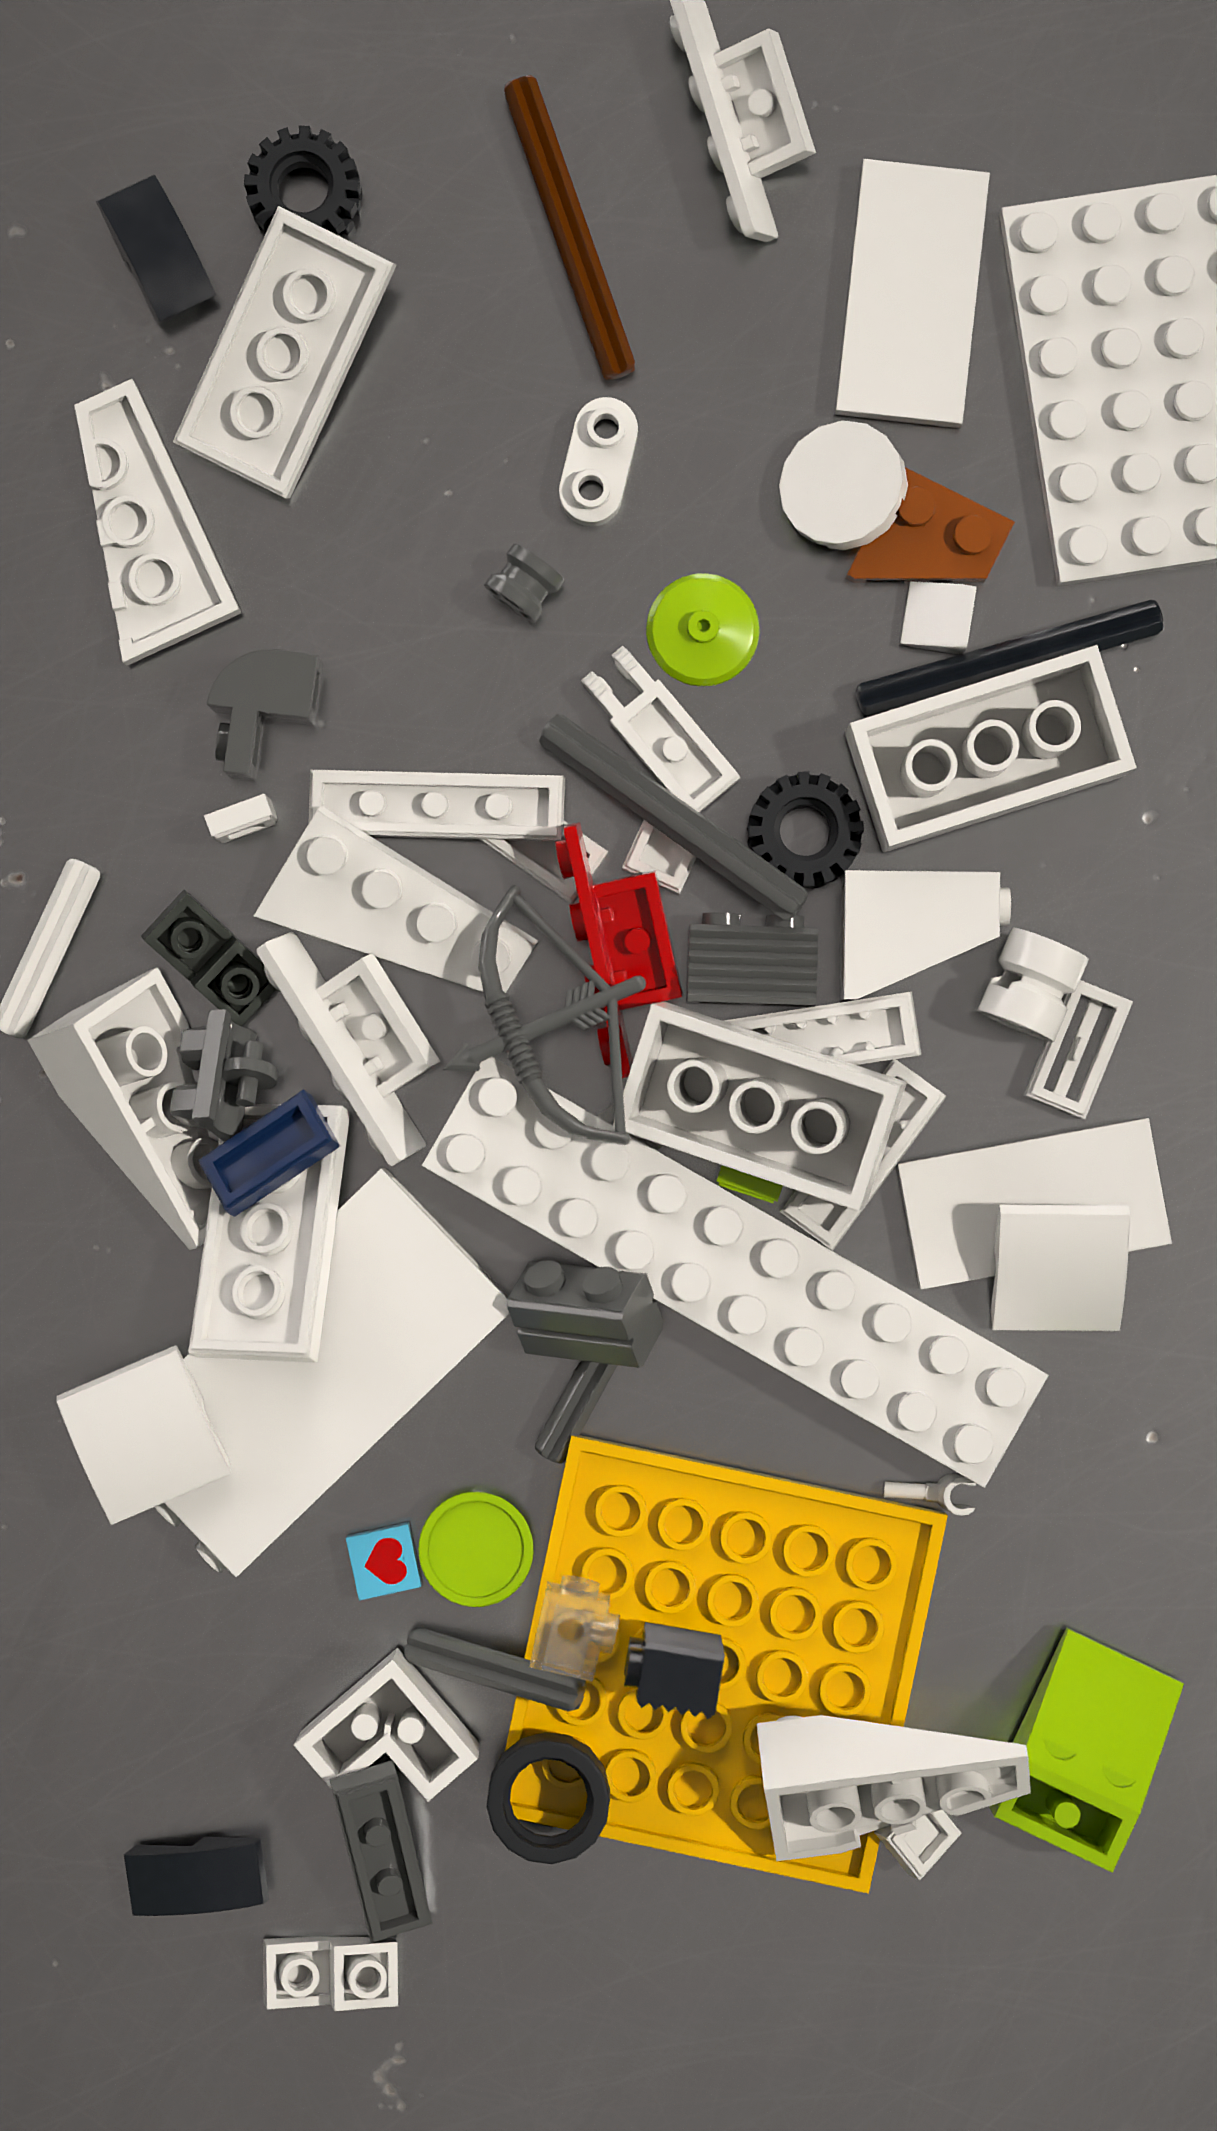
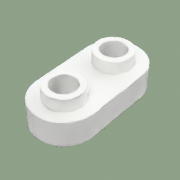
[559,397,638,527]

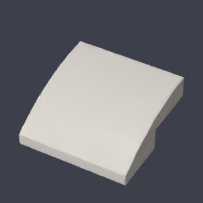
[990,1204,1130,1331]
[57,1345,231,1525]

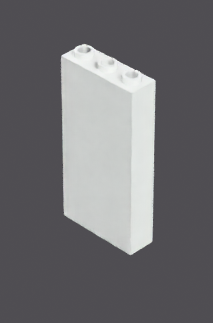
[155,1168,509,1577]

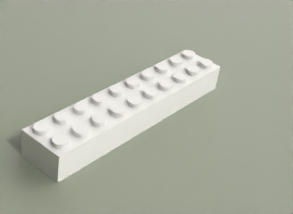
[422,1057,1049,1488]

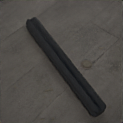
[856,600,1164,717]

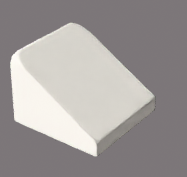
[900,581,976,655]

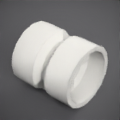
[977,927,1089,1042]

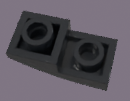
[96,175,216,322]
[124,1837,269,1916]

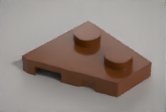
[845,467,1015,583]

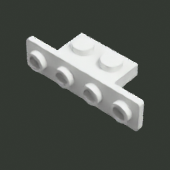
[669,0,816,242]
[256,932,440,1166]

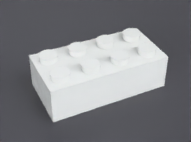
[844,645,1137,853]
[612,1001,907,1211]

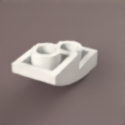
[263,1936,398,2011]

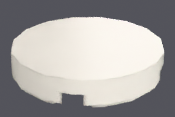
[779,421,908,550]

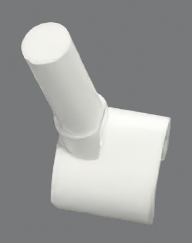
[884,1473,976,1516]

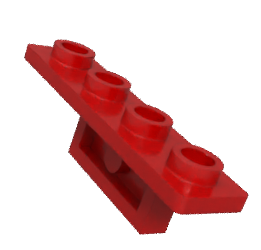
[555,822,683,1079]

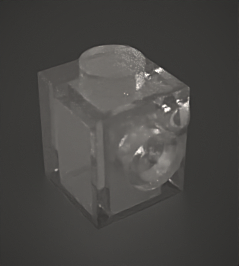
[529,1575,620,1681]

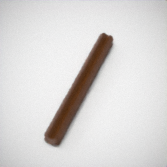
[504,75,635,380]

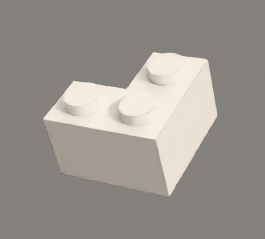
[294,1648,481,1801]

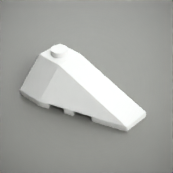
[27,967,218,1250]

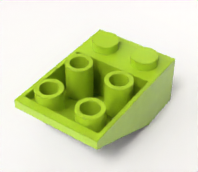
[989,1627,1184,1873]

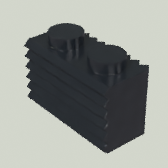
[624,1622,725,1720]

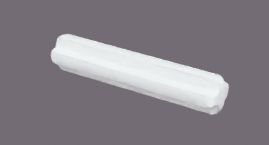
[0,859,100,1038]

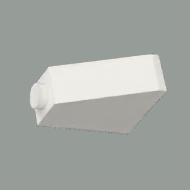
[840,870,1011,1002]

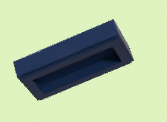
[198,1089,341,1217]

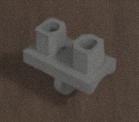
[170,1009,279,1141]

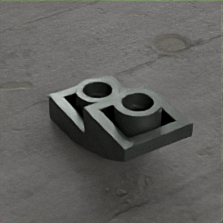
[141,890,276,1026]

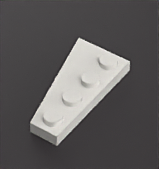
[74,379,241,666]
[254,806,538,993]

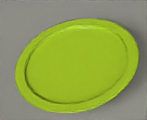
[646,573,760,686]
[418,1492,533,1607]

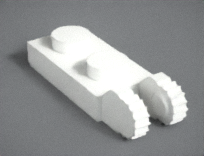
[581,646,740,813]

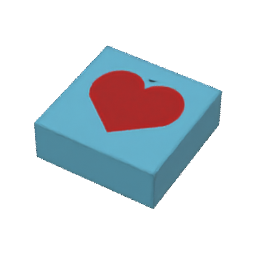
[346,1522,423,1601]

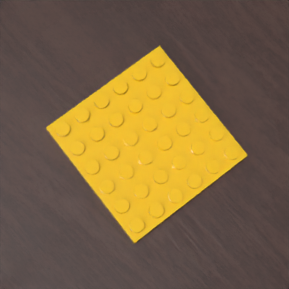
[504,1435,948,1894]

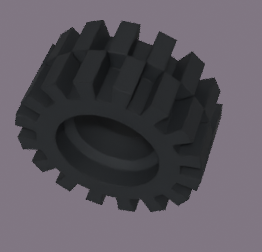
[244,125,362,235]
[747,771,864,890]

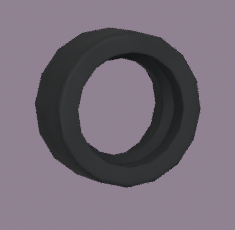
[486,1732,610,1864]

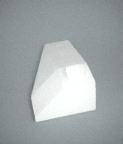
[757,1715,1031,1861]

